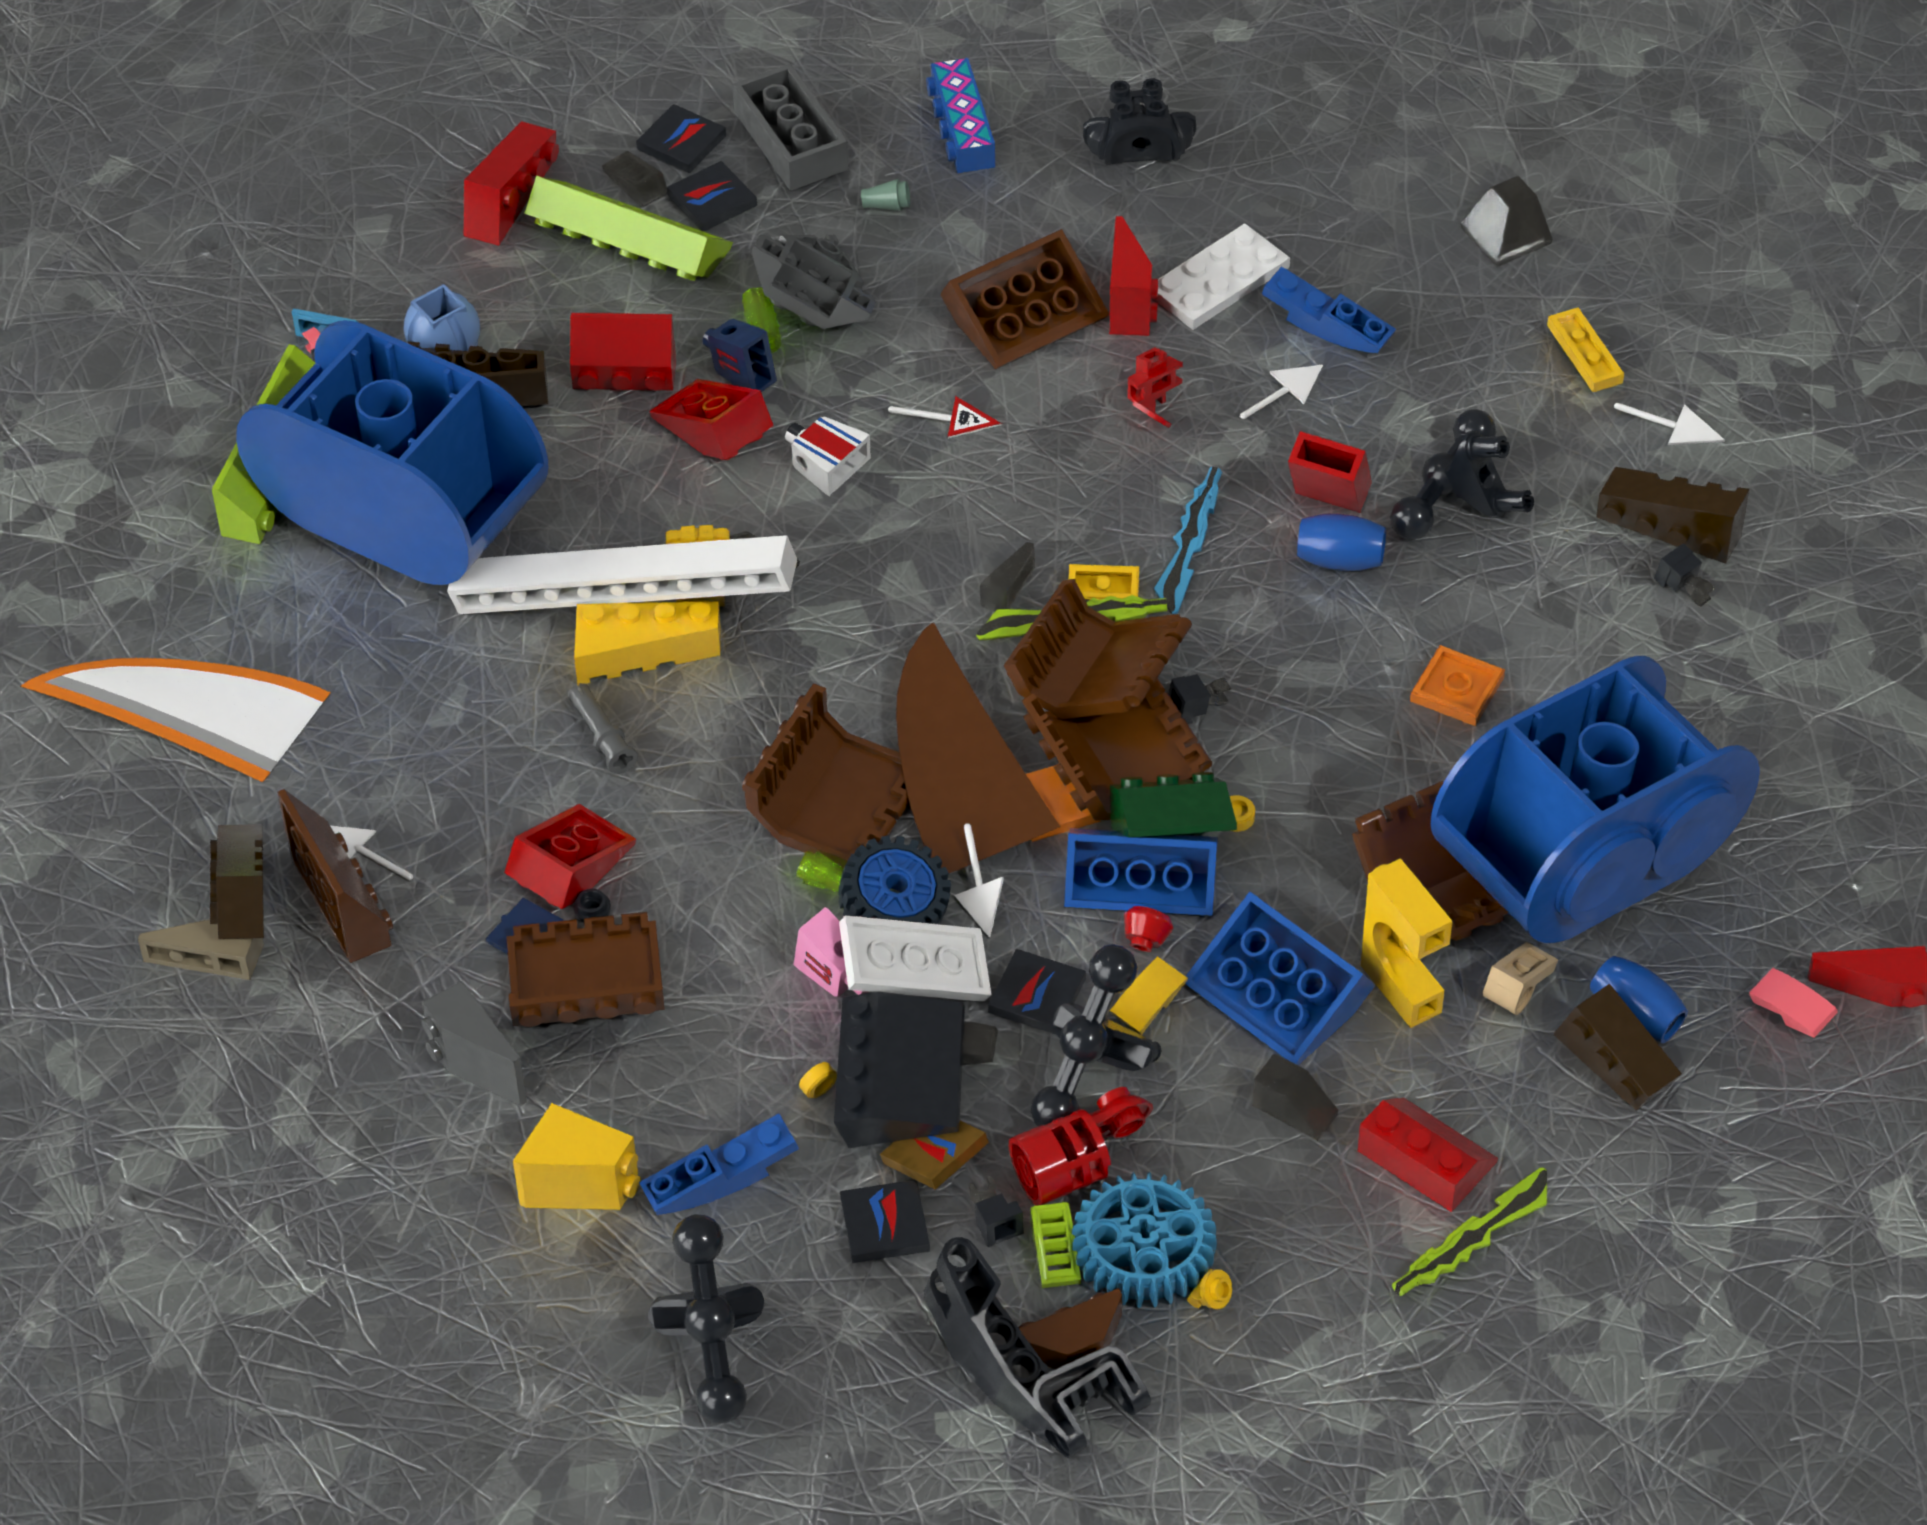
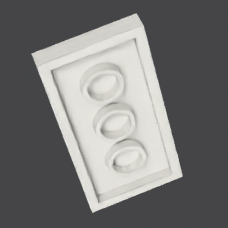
[1154,223,1290,330]
[839,915,991,1002]

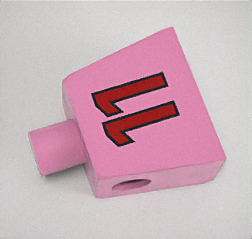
[793,907,869,997]

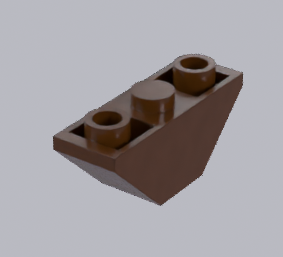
[1018,1288,1122,1370]

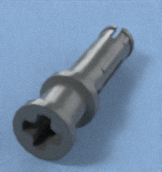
[568,683,638,774]

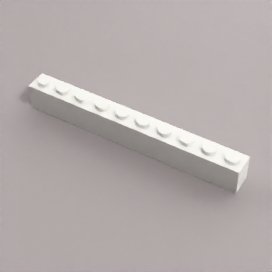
[447,535,797,614]

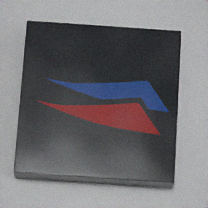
[636,104,726,173]
[667,161,757,231]
[988,949,1086,1034]
[840,1180,930,1263]

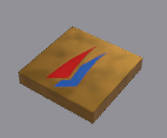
[880,1120,989,1190]

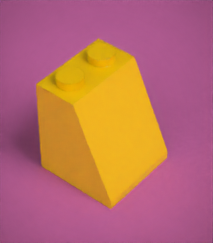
[513,1103,641,1210]

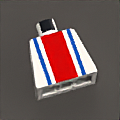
[785,417,871,496]

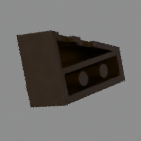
[1553,983,1682,1111]

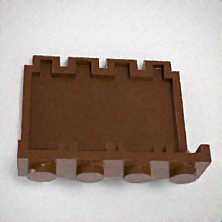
[1003,579,1192,719]
[1021,678,1212,821]
[742,683,910,868]
[1352,781,1508,940]
[506,912,665,1027]

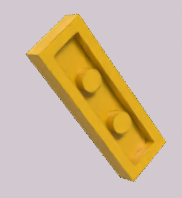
[1547,307,1624,392]

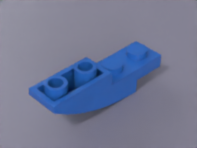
[1262,266,1396,353]
[639,1113,799,1215]

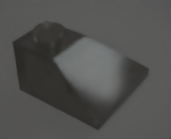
[1461,176,1553,267]

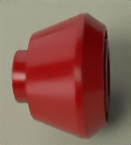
[1124,906,1174,952]

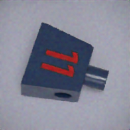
[703,319,777,392]

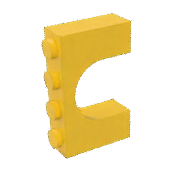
[1360,858,1452,1028]

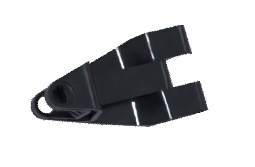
[924,1237,1151,1458]

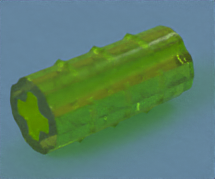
[742,287,781,353]

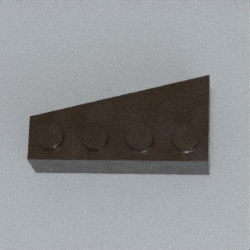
[408,342,548,406]
[1596,467,1750,564]
[210,824,264,939]

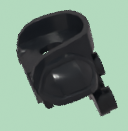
[1082,78,1196,165]

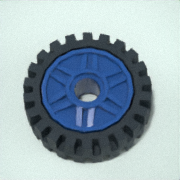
[838,836,951,924]

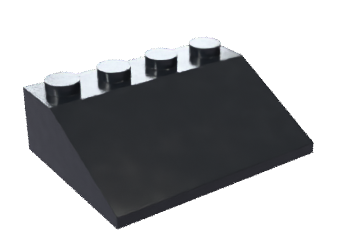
[834,992,965,1148]

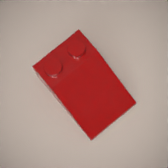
[1109,216,1158,336]
[649,379,774,460]
[504,804,636,909]

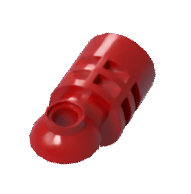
[1009,1087,1153,1206]

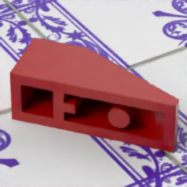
[1808,946,1927,1008]

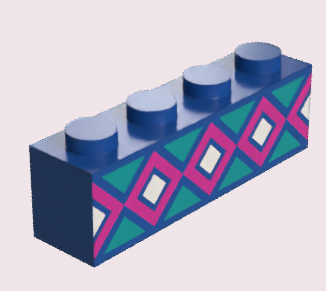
[926,58,995,173]

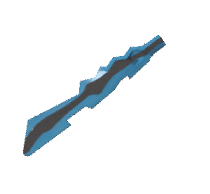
[1154,467,1222,614]

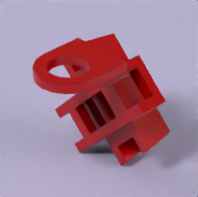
[1128,347,1183,428]

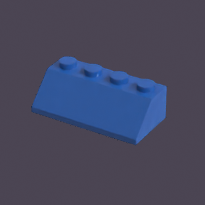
[1064,828,1218,916]

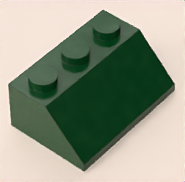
[1110,772,1237,838]

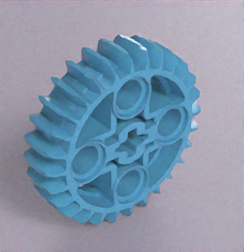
[1072,1172,1217,1308]

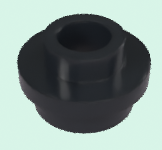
[573,888,611,923]

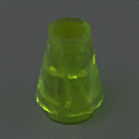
[796,850,844,892]

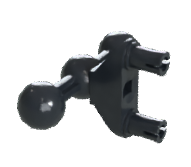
[1390,409,1534,540]
[1031,944,1162,1126]
[648,1214,764,1424]

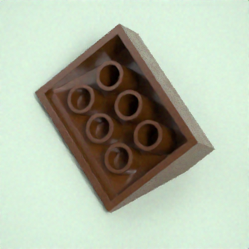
[940,229,1110,369]
[277,789,393,963]

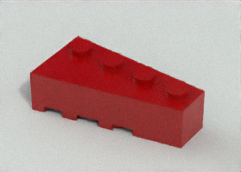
[463,121,559,246]

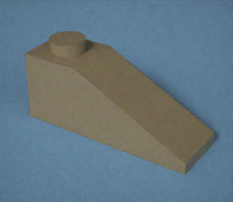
[138,919,264,980]

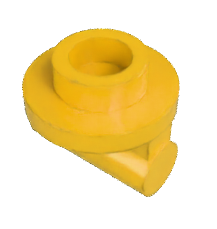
[1187,1269,1232,1309]

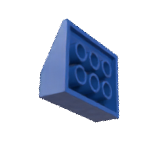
[1185,891,1376,1067]

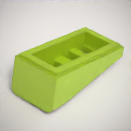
[1030,1202,1081,1288]

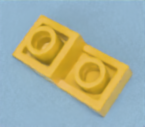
[1110,956,1188,1035]

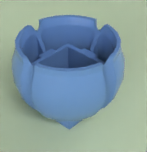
[403,284,481,351]

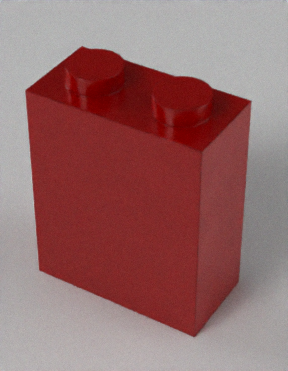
[1288,431,1372,513]

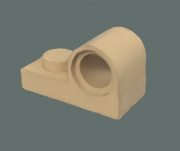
[1483,942,1558,1015]

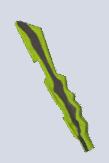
[976,595,1167,641]
[1392,1168,1547,1296]

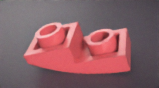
[1749,968,1838,1038]

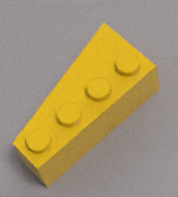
[574,601,721,685]

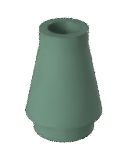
[861,179,910,211]

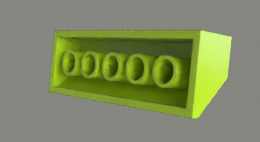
[525,176,733,281]
[212,344,315,544]

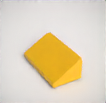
[1068,564,1139,600]

